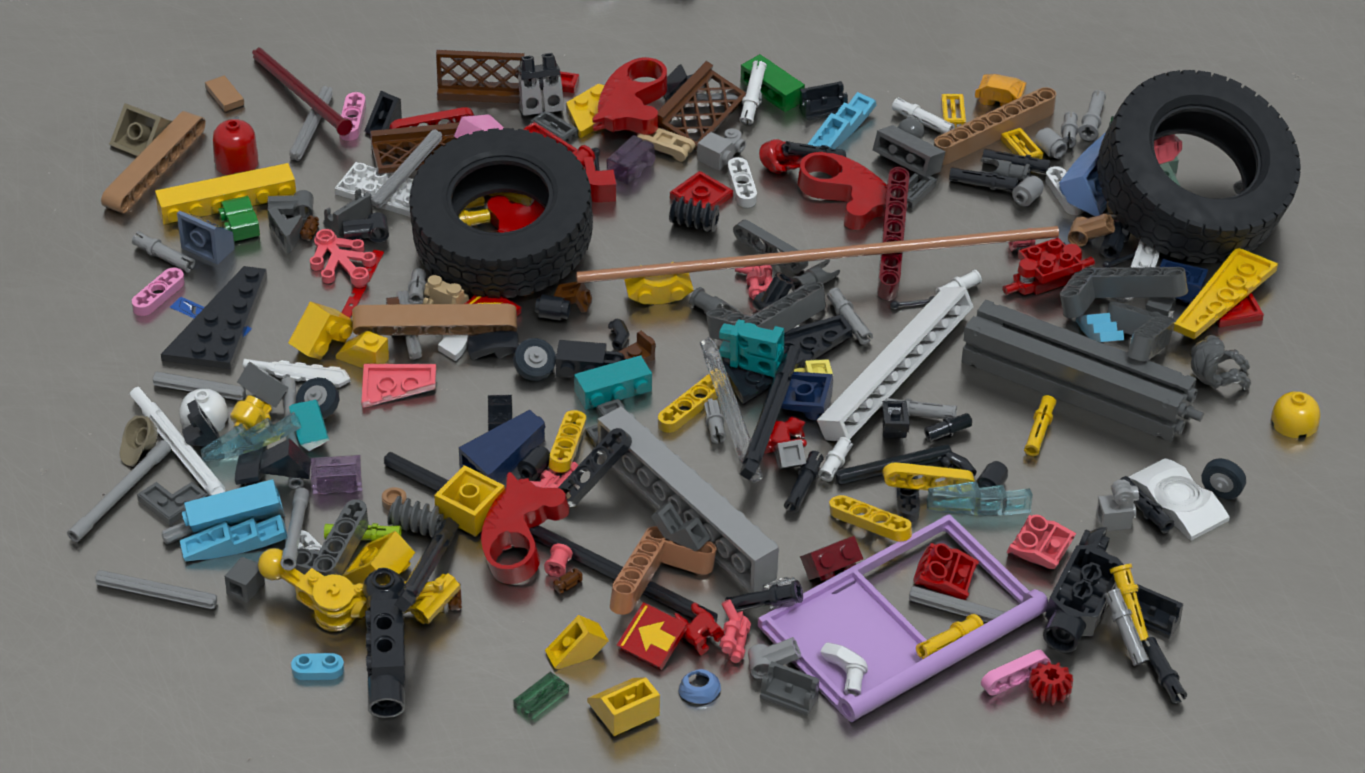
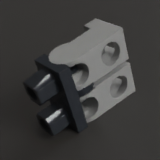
[517,53,565,115]

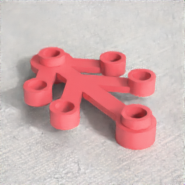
[310,229,376,288]

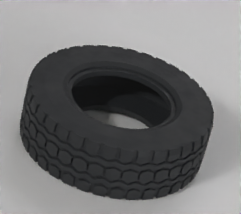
[409,128,593,298]

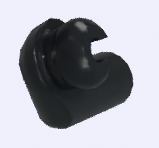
[608,319,630,350]
[941,452,977,476]

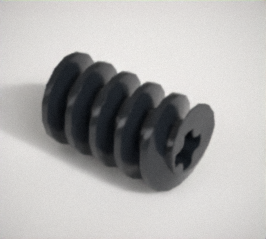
[669,196,720,232]

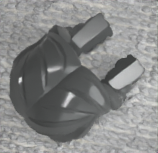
[1190,335,1251,391]

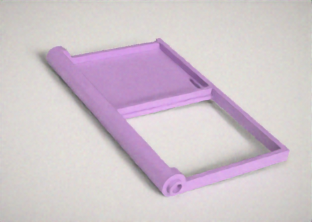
[758,514,1048,722]

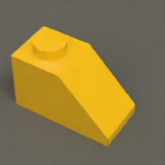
[336,331,389,369]
[545,615,609,669]

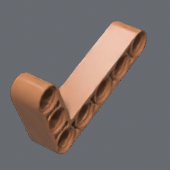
[609,526,717,615]

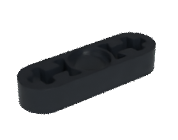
[895,463,920,523]

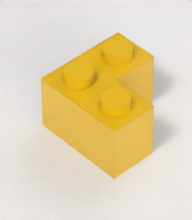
[288,301,353,360]

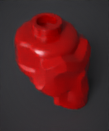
[759,139,803,174]

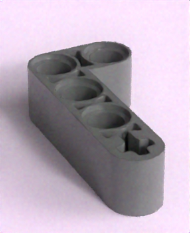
[295,499,369,576]

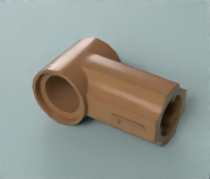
[1068,214,1115,247]

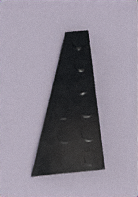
[161,266,267,370]
[713,314,853,404]

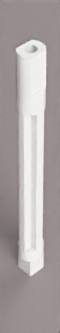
[130,387,226,496]

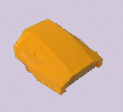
[975,74,1027,106]

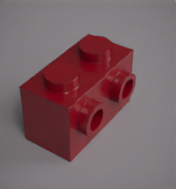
[800,535,863,581]

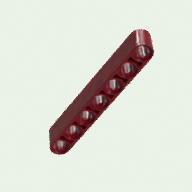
[877,167,909,300]

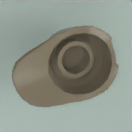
[120,415,158,467]

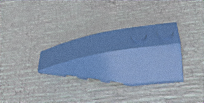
[1059,133,1107,216]

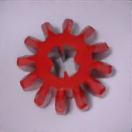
[1028,660,1073,705]

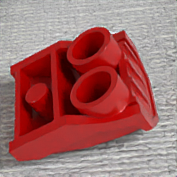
[913,543,979,600]

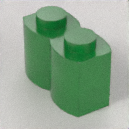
[218,195,260,241]

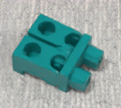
[719,319,784,377]

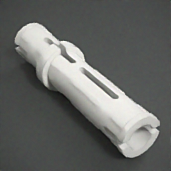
[739,61,767,125]
[892,97,955,134]

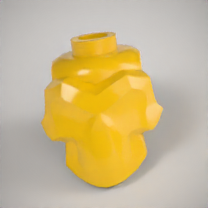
[230,396,272,434]

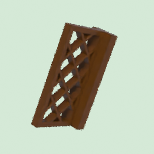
[436,50,525,104]
[658,60,746,151]
[370,123,459,174]

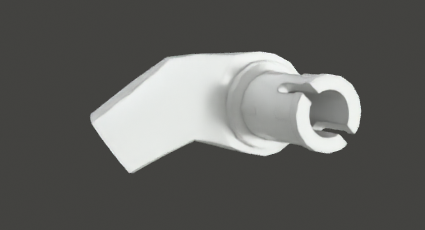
[820,642,868,697]

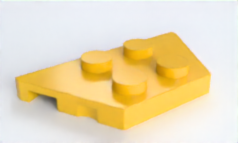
[566,84,604,138]

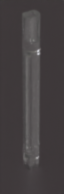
[700,337,763,483]

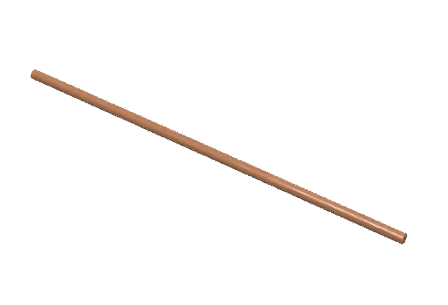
[576,226,1059,284]

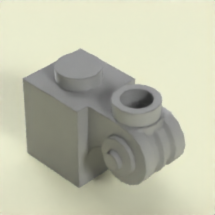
[697,129,746,170]
[1096,480,1139,531]

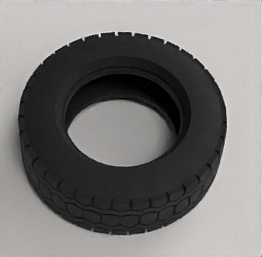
[1097,70,1301,263]

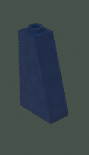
[459,410,546,483]

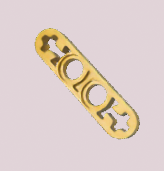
[658,372,727,433]
[549,410,586,472]
[883,463,976,494]
[829,495,912,542]

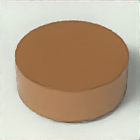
[382,487,407,510]

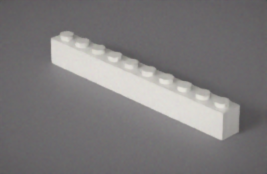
[817,287,973,441]

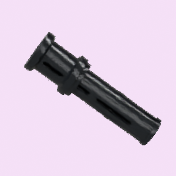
[725,580,803,611]

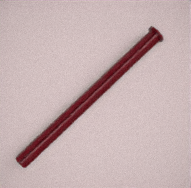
[252,47,353,136]

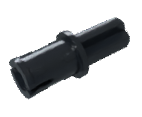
[924,413,973,442]

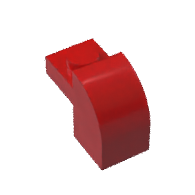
[584,157,616,203]

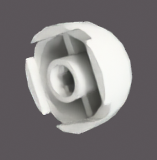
[179,389,229,432]

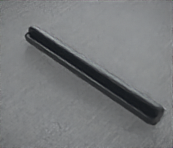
[836,444,952,484]

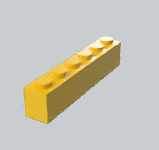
[155,163,296,225]

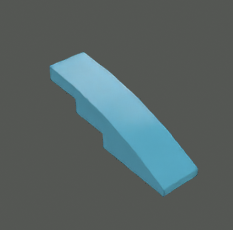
[808,92,877,149]
[1076,313,1124,342]
[180,515,287,561]

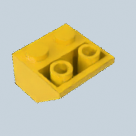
[587,677,660,736]

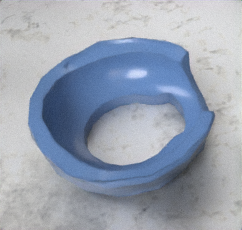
[678,669,721,704]

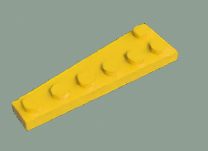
[1173,248,1278,339]

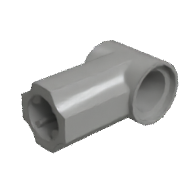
[748,637,801,679]

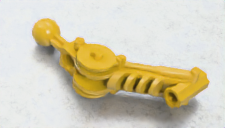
[258,548,460,632]

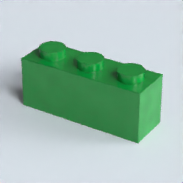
[740,54,805,112]

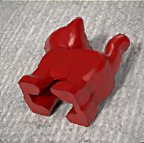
[764,417,807,454]
[674,603,725,656]

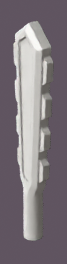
[243,359,351,388]

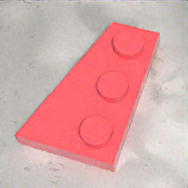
[361,364,436,408]

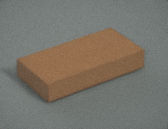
[205,75,244,112]

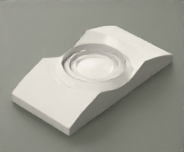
[1129,458,1230,541]

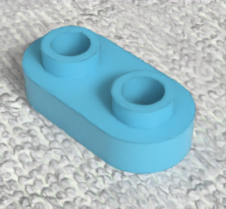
[291,653,344,680]

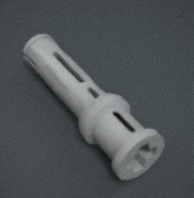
[1078,90,1106,141]

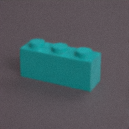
[574,355,652,410]

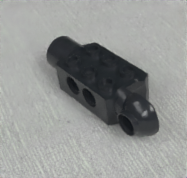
[1043,527,1124,653]
[362,568,406,718]

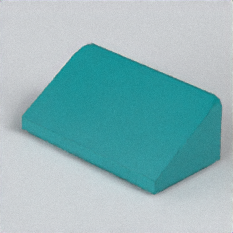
[289,399,329,451]

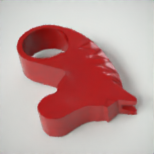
[592,57,667,135]
[797,152,887,230]
[487,195,545,233]
[481,472,569,584]

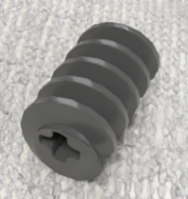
[387,496,444,538]

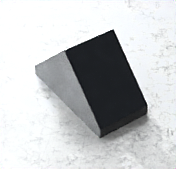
[364,91,402,134]
[260,438,311,479]

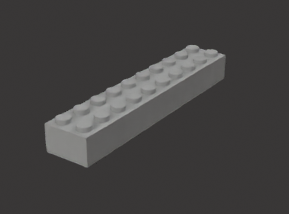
[598,407,779,593]

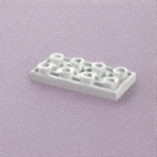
[335,162,413,217]

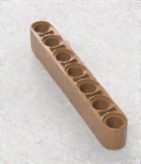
[934,87,1056,165]
[101,111,206,213]
[352,304,517,336]

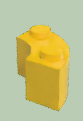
[624,262,694,305]

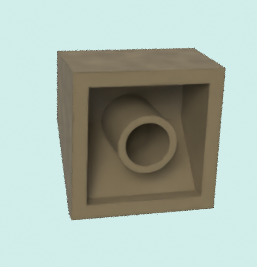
[109,103,172,156]

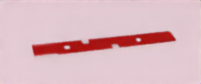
[341,250,384,318]

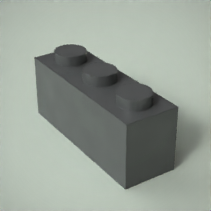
[873,125,946,177]

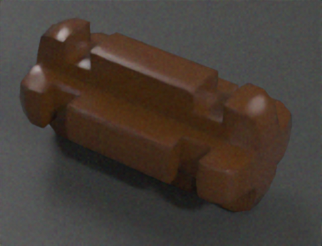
[300,216,319,241]
[553,568,583,594]
[448,582,462,611]

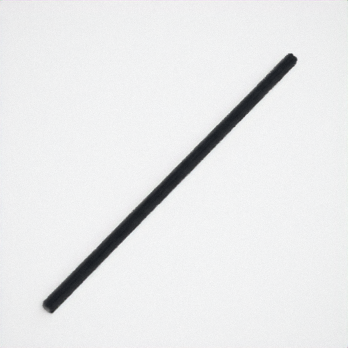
[384,452,718,622]

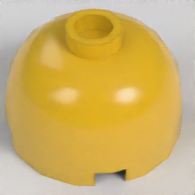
[1271,391,1320,438]

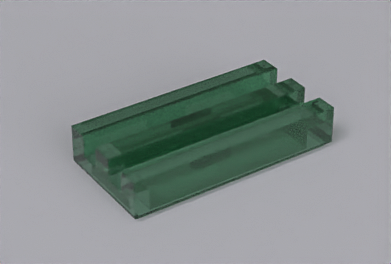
[513,671,569,720]

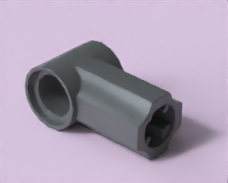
[268,190,314,220]

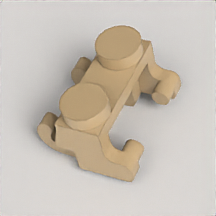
[423,275,469,304]

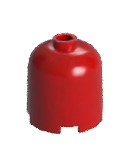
[213,119,258,175]

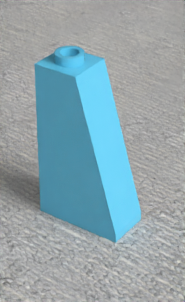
[182,479,285,533]

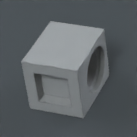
[774,439,806,470]

